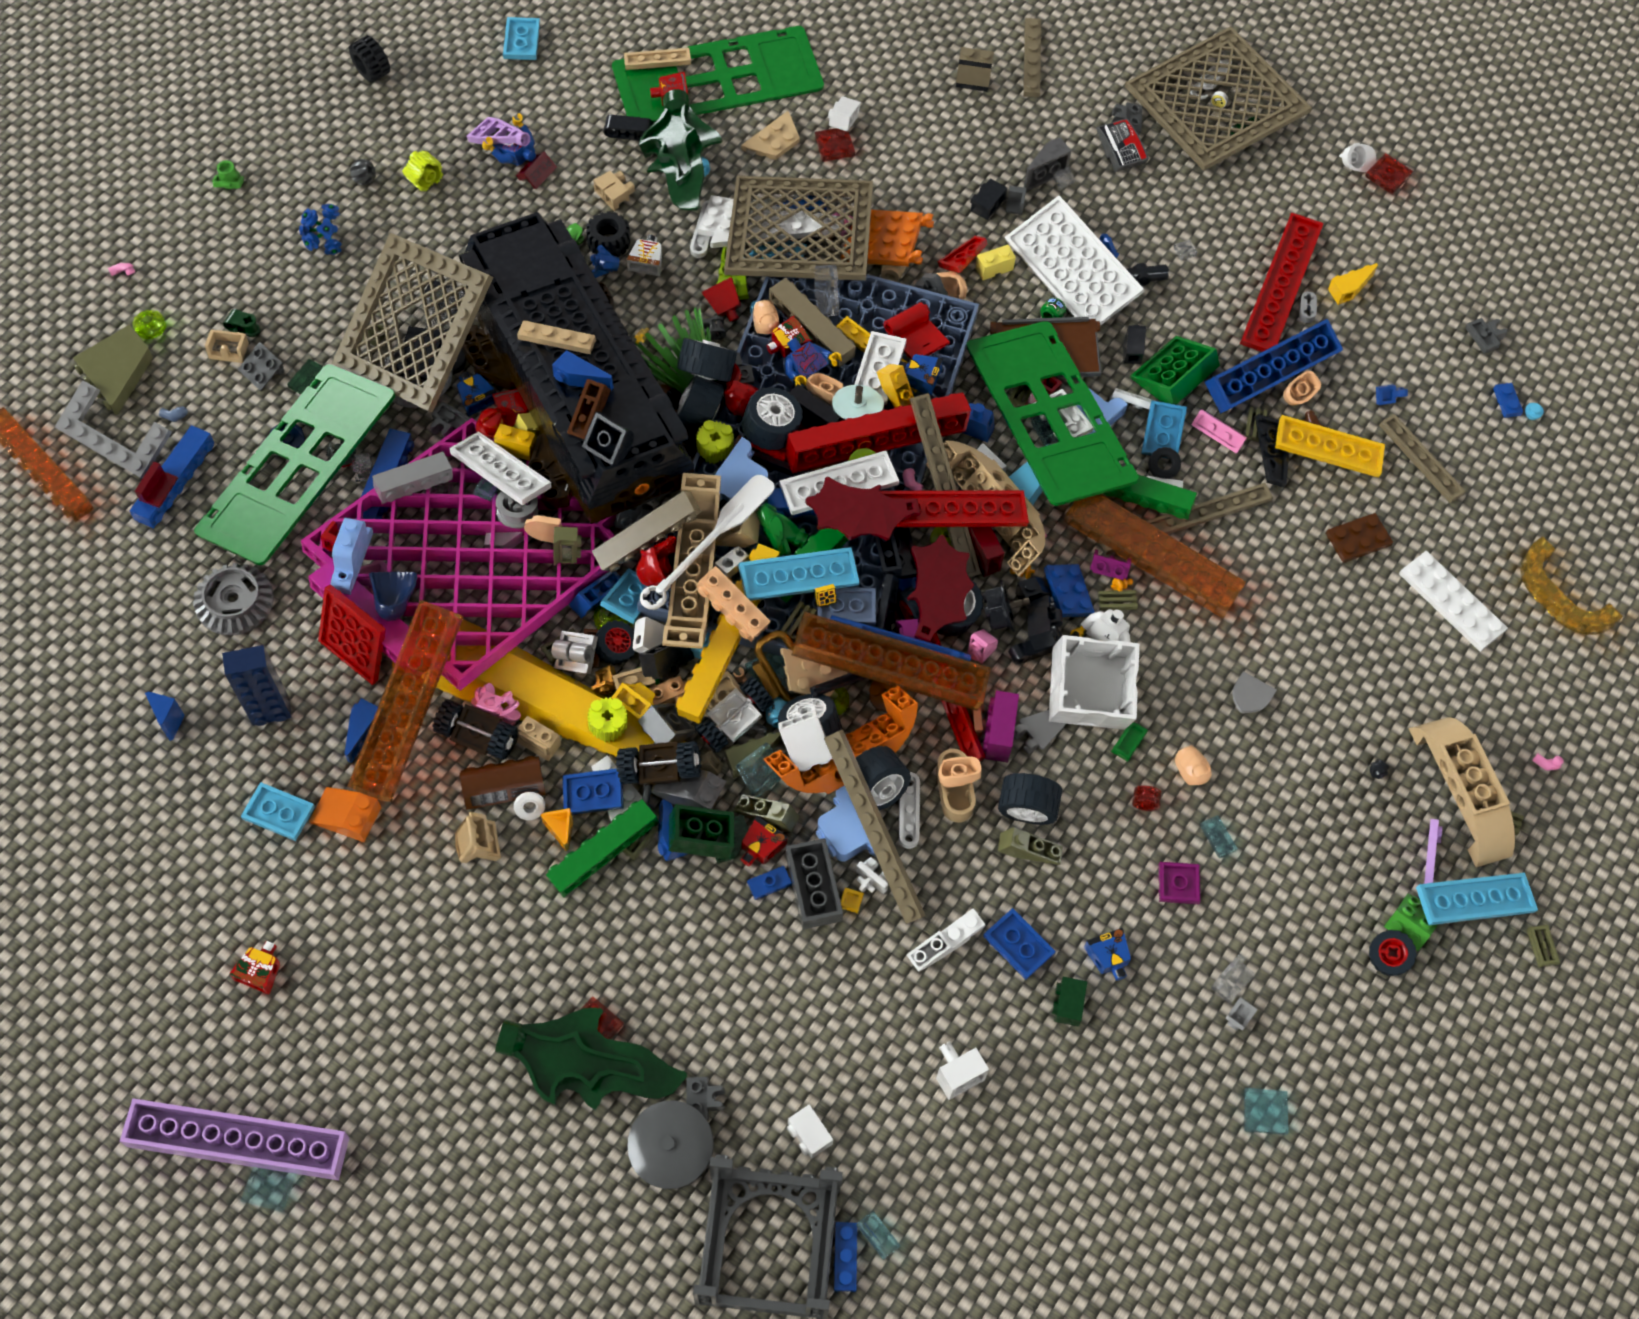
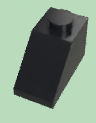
[1015,576,1052,608]

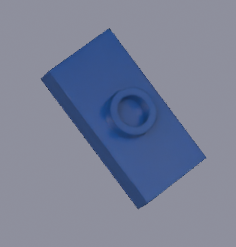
[747,866,792,900]

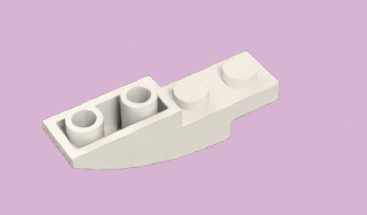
[907,908,986,972]

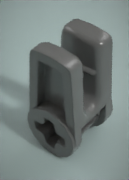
[696,316,726,340]

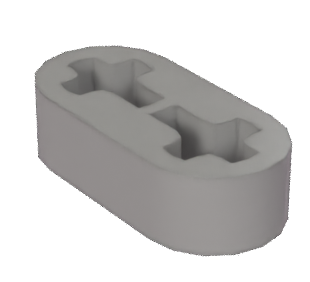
[1299,291,1317,323]

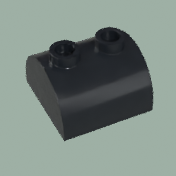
[582,412,634,466]

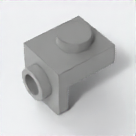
[1225,997,1258,1031]

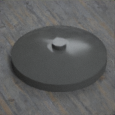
[627,1100,714,1189]

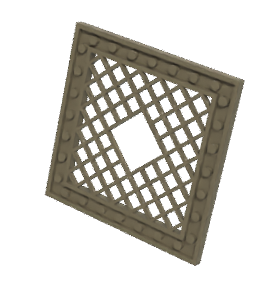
[1125,26,1312,171]
[724,176,873,281]
[331,233,493,413]

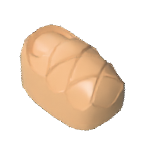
[753,300,780,334]
[1283,371,1321,406]
[806,373,844,407]
[1175,745,1212,785]
[938,757,982,788]

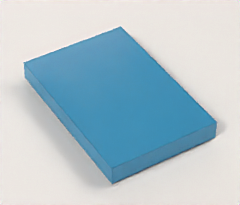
[1141,400,1187,459]

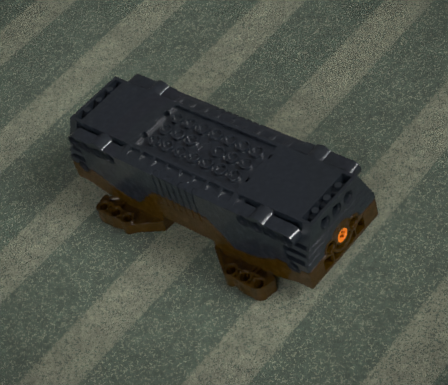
[459,212,697,524]

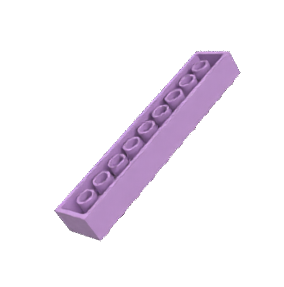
[120,1098,350,1180]

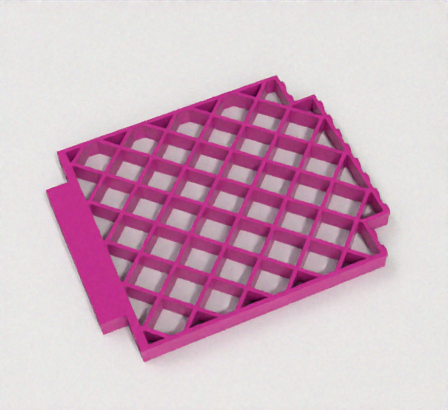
[301,418,617,691]

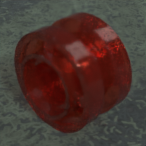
[1132,785,1162,811]

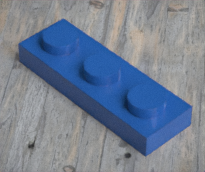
[834,1222,857,1292]

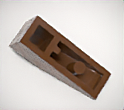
[567,379,611,440]

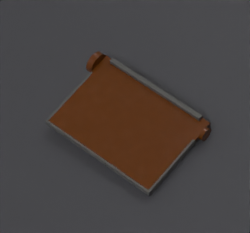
[990,316,1101,378]

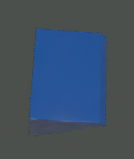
[145,691,185,741]

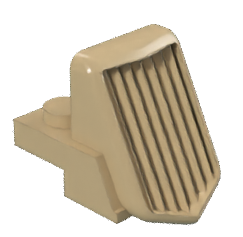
[455,812,501,863]

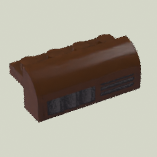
[460,756,546,810]

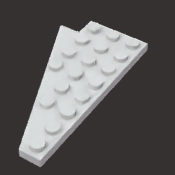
[698,195,845,248]

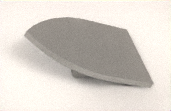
[1232,671,1277,713]

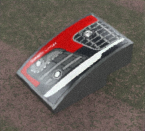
[1096,118,1149,172]

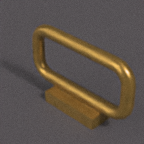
[752,630,803,702]

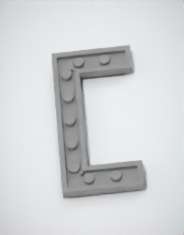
[55,380,172,479]

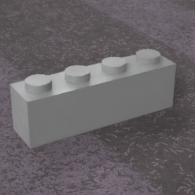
[372,452,453,504]

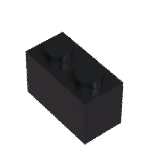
[970,178,1007,220]

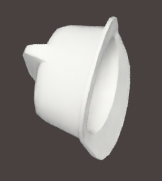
[1339,143,1376,172]

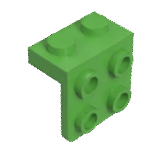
[1384,894,1438,951]

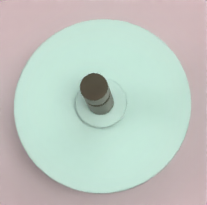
[832,385,884,421]

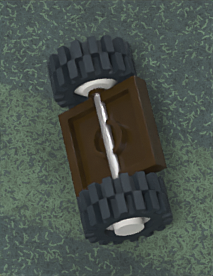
[432,699,518,760]
[616,741,701,786]

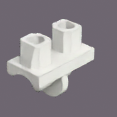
[856,857,889,895]

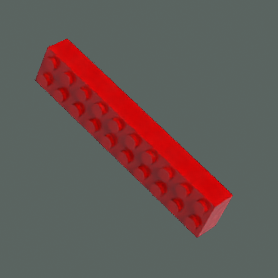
[785,392,971,473]

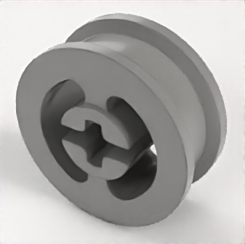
[496,491,538,528]

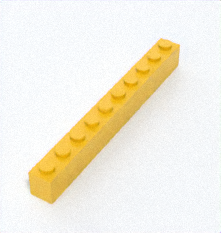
[676,543,780,724]

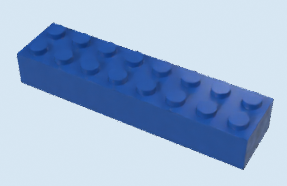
[1204,318,1343,414]

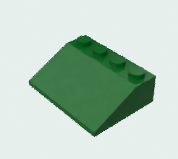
[1130,336,1220,405]

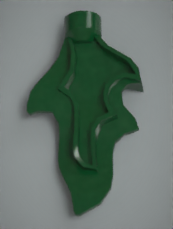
[639,89,723,210]
[495,1008,687,1110]

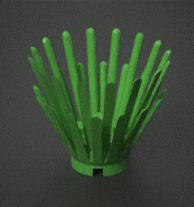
[635,307,717,394]

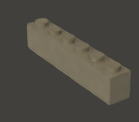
[769,278,856,368]
[592,491,702,572]

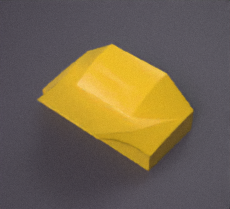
[611,682,655,719]

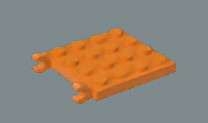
[841,209,934,267]

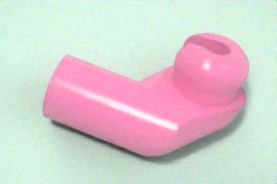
[108,263,135,276]
[902,468,924,491]
[1532,753,1564,771]

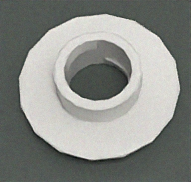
[514,792,545,820]

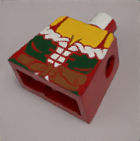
[766,316,812,358]
[229,941,280,995]

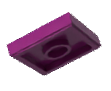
[1158,862,1201,904]

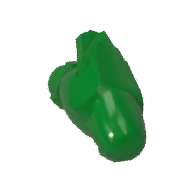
[756,503,809,556]

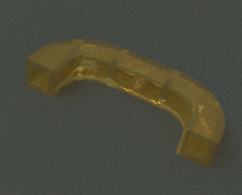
[1520,536,1623,635]

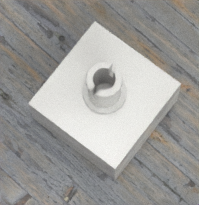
[936,1041,989,1100]

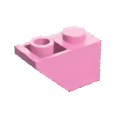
[967,629,998,664]

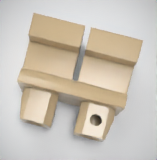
[593,171,635,211]

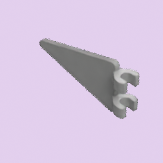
[1014,710,1066,754]

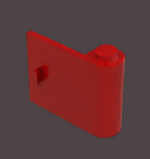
[883,302,950,360]

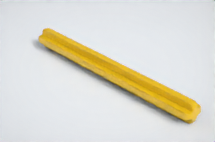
[634,327,650,344]

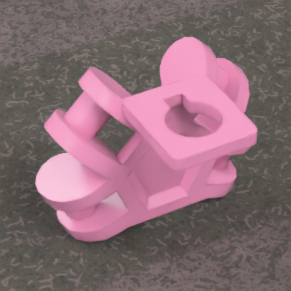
[471,683,521,726]

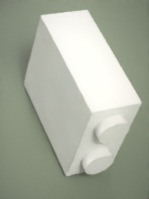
[778,710,833,772]

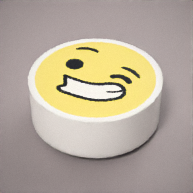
[1211,91,1228,108]

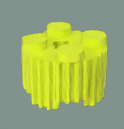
[402,151,443,192]
[697,420,734,464]
[587,697,627,743]

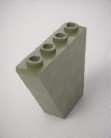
[73,324,153,415]

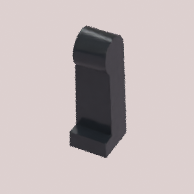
[1008,627,1062,665]

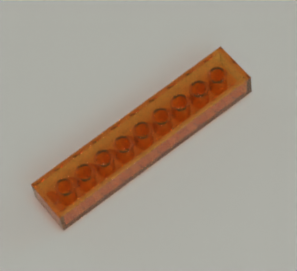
[1064,494,1246,619]
[347,600,464,802]
[791,612,991,711]

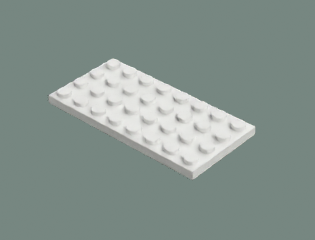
[1005,195,1144,326]

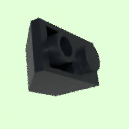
[1123,325,1146,364]

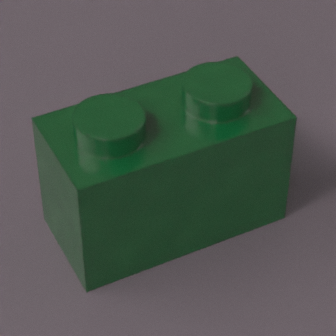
[1052,976,1088,1027]

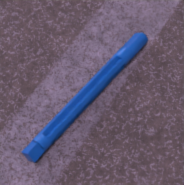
[828,615,971,667]

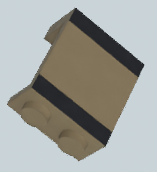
[956,47,994,92]

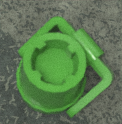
[212,160,244,189]

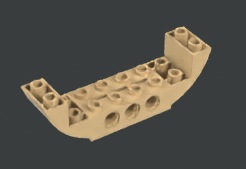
[926,440,1046,577]
[1409,717,1515,868]

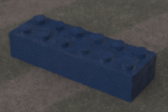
[222,645,292,726]

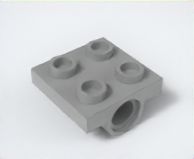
[551,630,598,675]

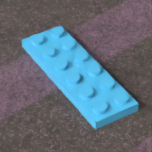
[738,547,860,601]
[1416,873,1538,925]

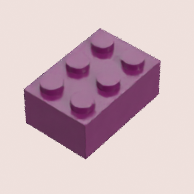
[982,690,1019,763]

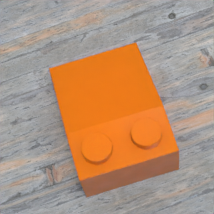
[309,787,381,842]

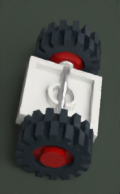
[694,677,774,753]

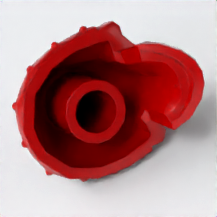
[723,363,758,416]
[636,536,677,586]

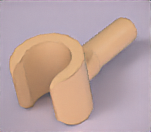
[733,667,747,683]

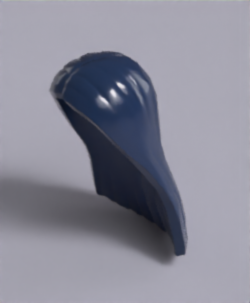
[369,572,417,621]

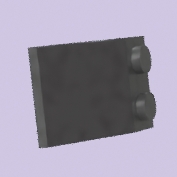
[1024,137,1071,192]
[652,770,727,809]

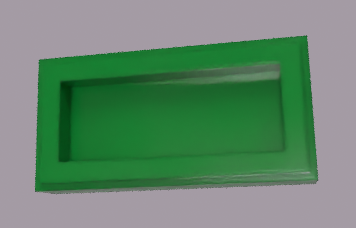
[1111,722,1148,762]

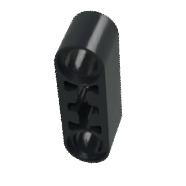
[603,115,654,141]

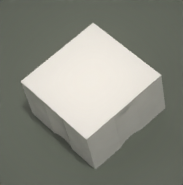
[1049,635,1140,730]

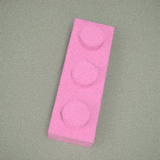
[1191,409,1247,454]

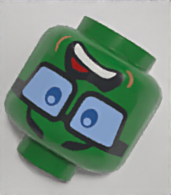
[1040,297,1066,318]

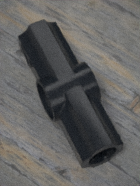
[1126,263,1169,286]

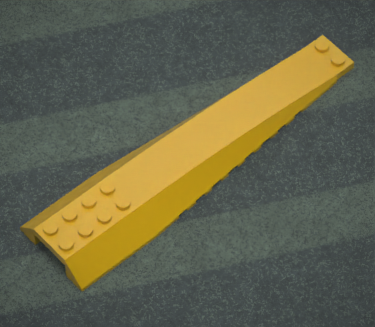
[392,616,686,758]

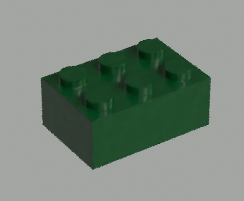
[669,804,734,859]

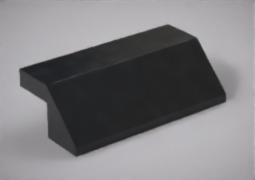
[874,527,917,579]

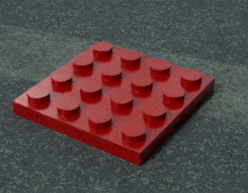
[318,584,386,685]

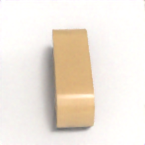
[936,749,976,823]

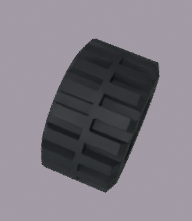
[349,35,390,83]
[586,211,631,257]

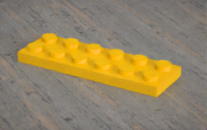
[1275,415,1385,478]

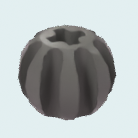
[350,159,376,185]

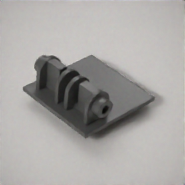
[237,342,285,391]

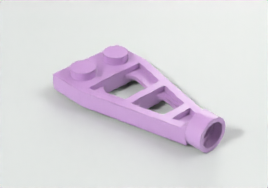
[466,117,530,146]
[1424,819,1442,884]

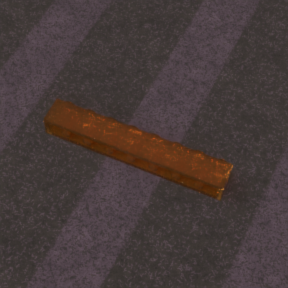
[0,407,94,522]

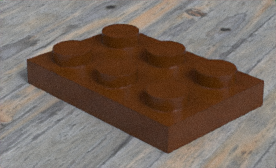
[1325,513,1393,563]

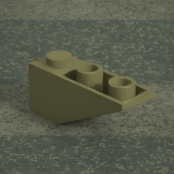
[725,732,781,778]
[734,794,800,833]
[998,827,1063,865]

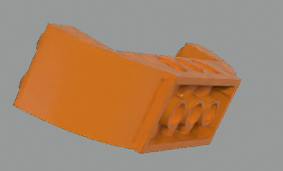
[763,686,918,795]

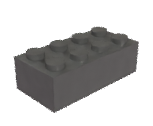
[785,838,843,930]

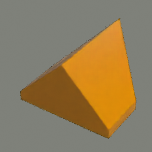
[541,808,573,851]

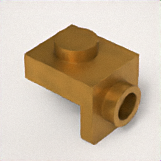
[591,665,616,695]

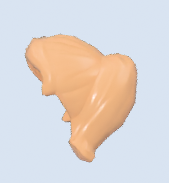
[936,271,968,300]

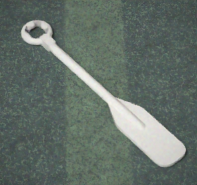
[640,475,775,610]

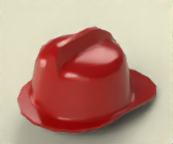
[476,407,517,438]

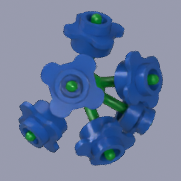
[299,204,342,255]

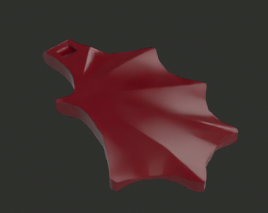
[805,477,921,541]
[907,535,974,643]

